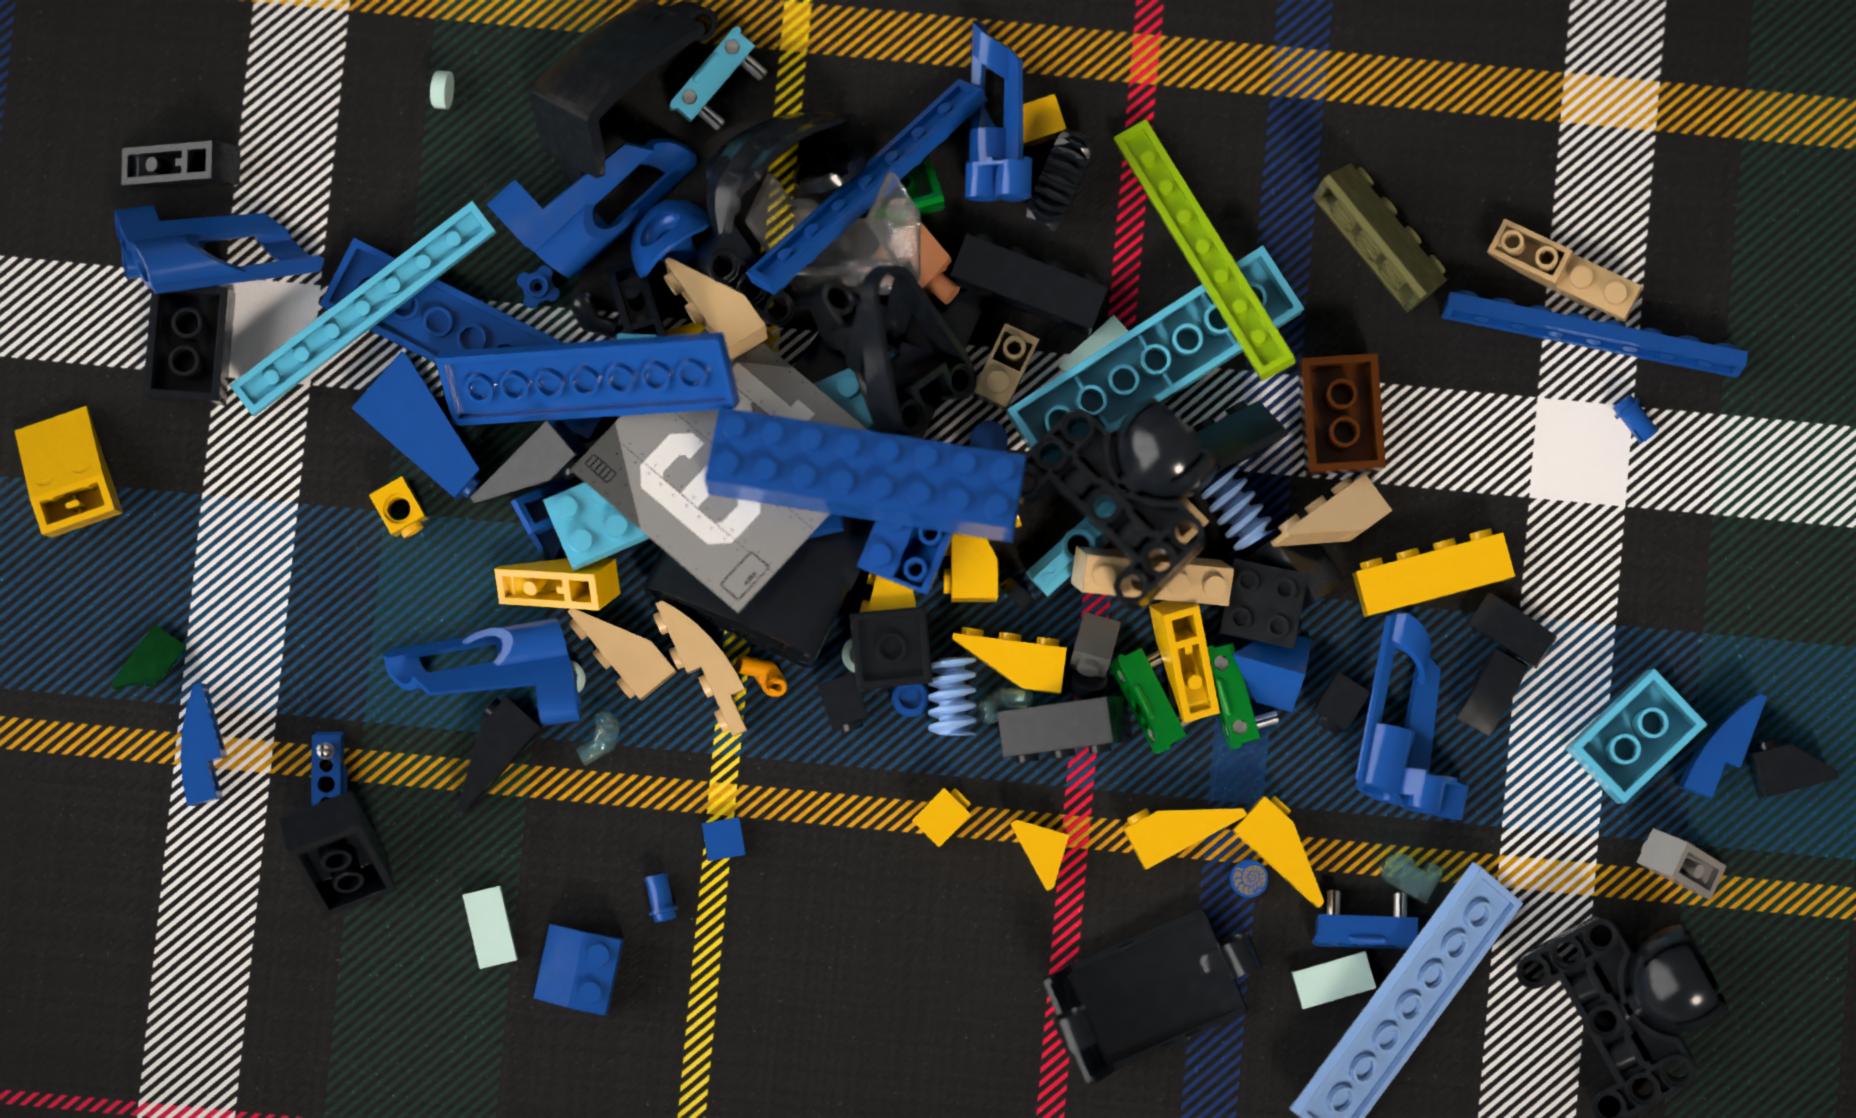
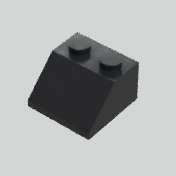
[1192,400,1288,476]

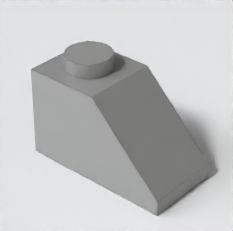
[1637,828,1726,900]

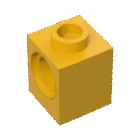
[1023,94,1067,150]
[369,476,429,539]
[912,788,971,847]

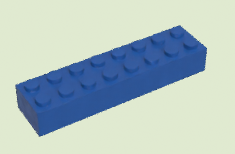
[705,407,1026,543]

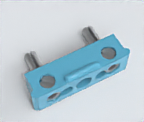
[669,27,767,130]

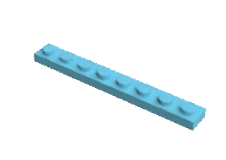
[229,201,497,417]

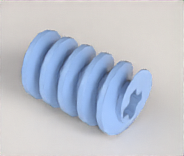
[1201,465,1276,551]
[928,657,977,736]

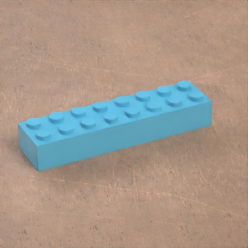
[1006,245,1304,465]

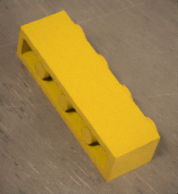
[1352,528,1515,618]

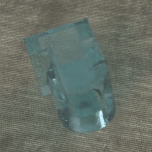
[1380,853,1444,903]

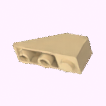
[664,257,768,362]
[1270,474,1392,547]
[568,609,677,701]

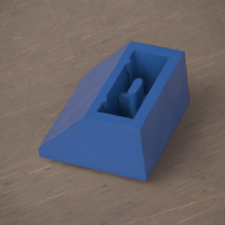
[857,521,954,595]

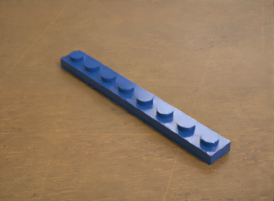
[746,79,988,295]
[1441,290,1748,378]

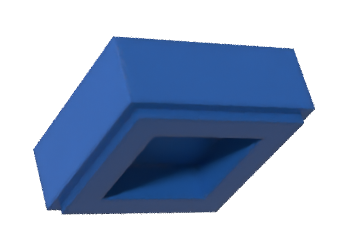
[702,817,746,861]

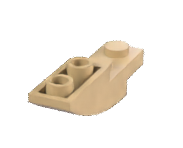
[1487,218,1642,322]
[653,600,748,737]

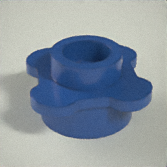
[517,266,560,309]

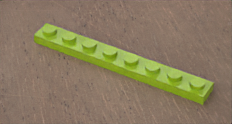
[1113,119,1296,382]

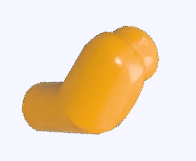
[735,655,787,697]

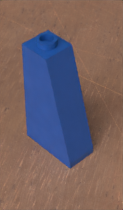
[352,351,483,501]

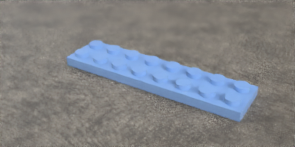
[1290,862,1523,1118]

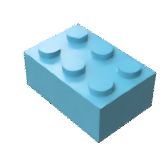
[1565,669,1708,804]

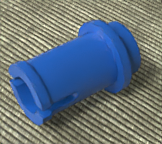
[1613,394,1659,444]
[644,873,679,923]

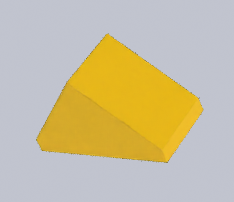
[1010,820,1069,891]

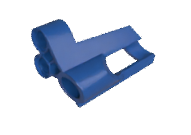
[965,20,1032,203]
[486,138,697,278]
[114,205,324,294]
[1355,612,1469,820]
[383,617,582,726]

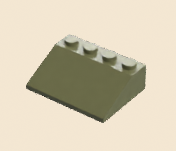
[1312,163,1447,313]

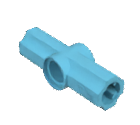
[1025,502,1116,597]

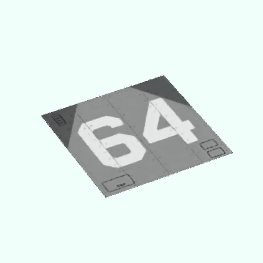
[570,328,869,612]

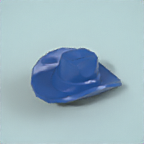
[630,200,710,278]

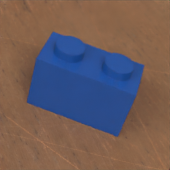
[534,923,624,1016]

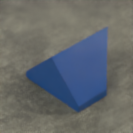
[511,479,572,561]
[1232,636,1312,713]

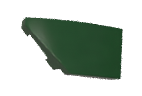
[111,624,186,690]

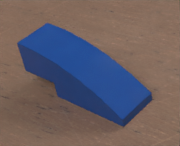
[180,683,227,806]
[1677,694,1767,798]

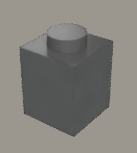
[1068,612,1121,678]

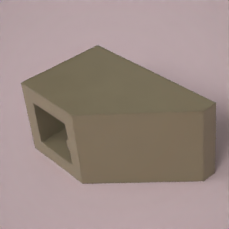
[972,323,1039,412]

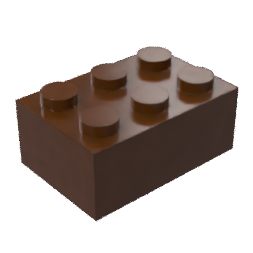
[1297,353,1386,476]

